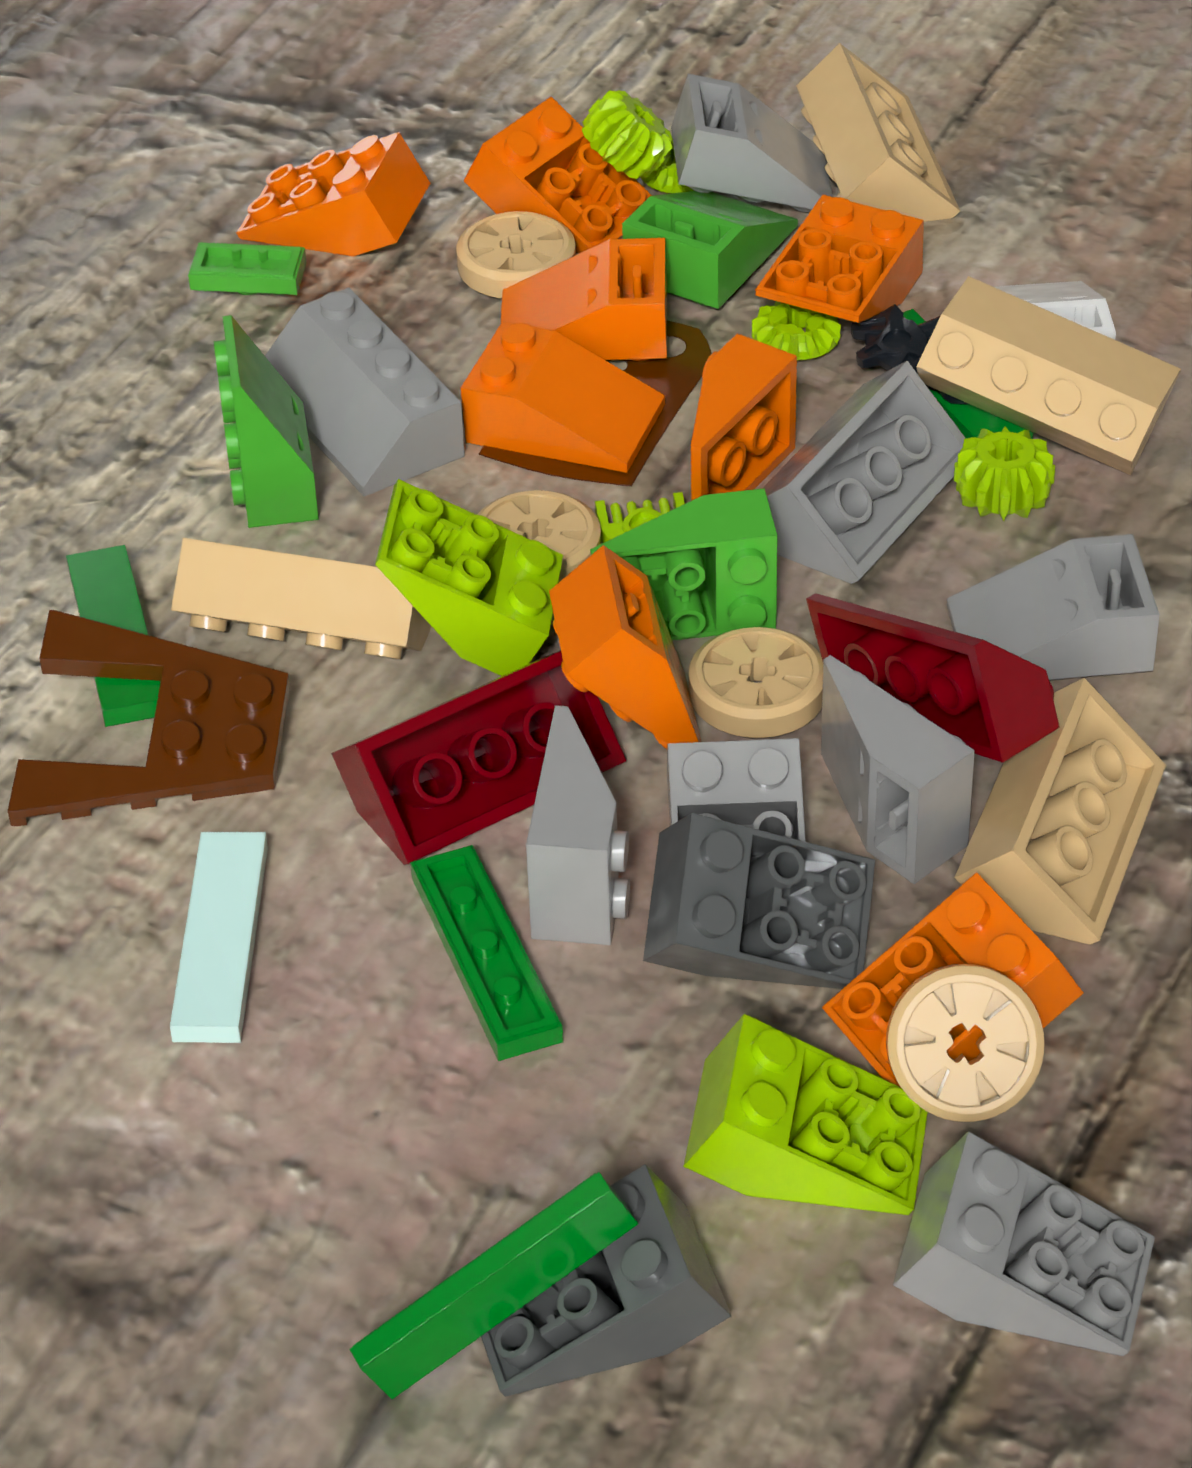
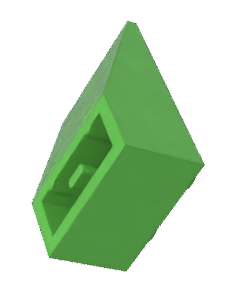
[622,191,798,309]
[214,315,319,528]
[590,488,777,641]

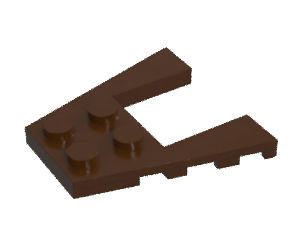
[8,610,290,826]

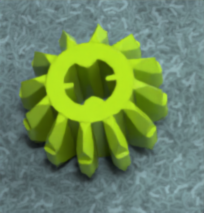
[582,90,673,179]
[954,426,1055,521]

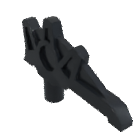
[851,304,968,404]

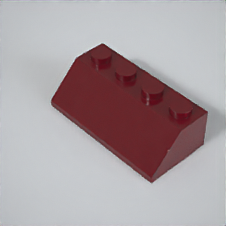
[806,593,1060,763]
[331,650,626,865]

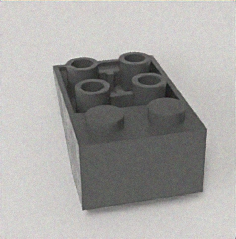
[643,813,875,989]
[481,1164,731,1397]

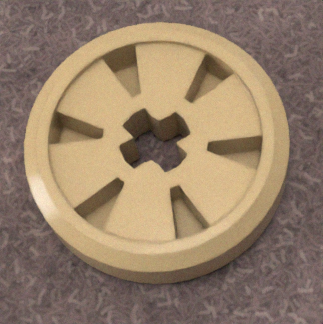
[456,211,576,299]
[477,490,601,583]
[689,627,823,738]
[886,964,1044,1122]

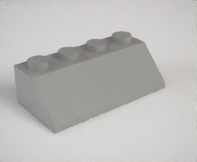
[265,288,465,497]
[762,361,966,584]

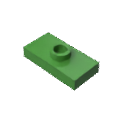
[188,242,307,295]

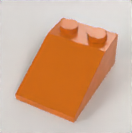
[460,321,666,473]
[691,333,797,501]

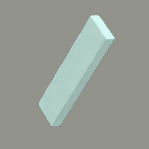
[170,832,268,1043]

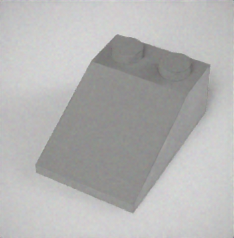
[526,706,630,945]

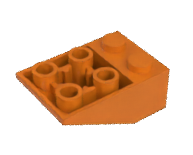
[464,96,652,253]
[236,132,431,257]
[755,194,924,323]
[501,238,667,361]
[549,545,701,749]
[822,872,1084,1087]

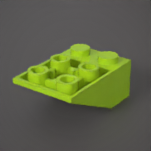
[375,479,563,676]
[683,1014,928,1215]

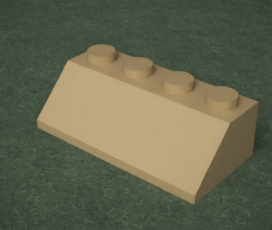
[796,43,960,222]
[916,276,1181,475]
[171,538,432,660]
[954,678,1166,945]

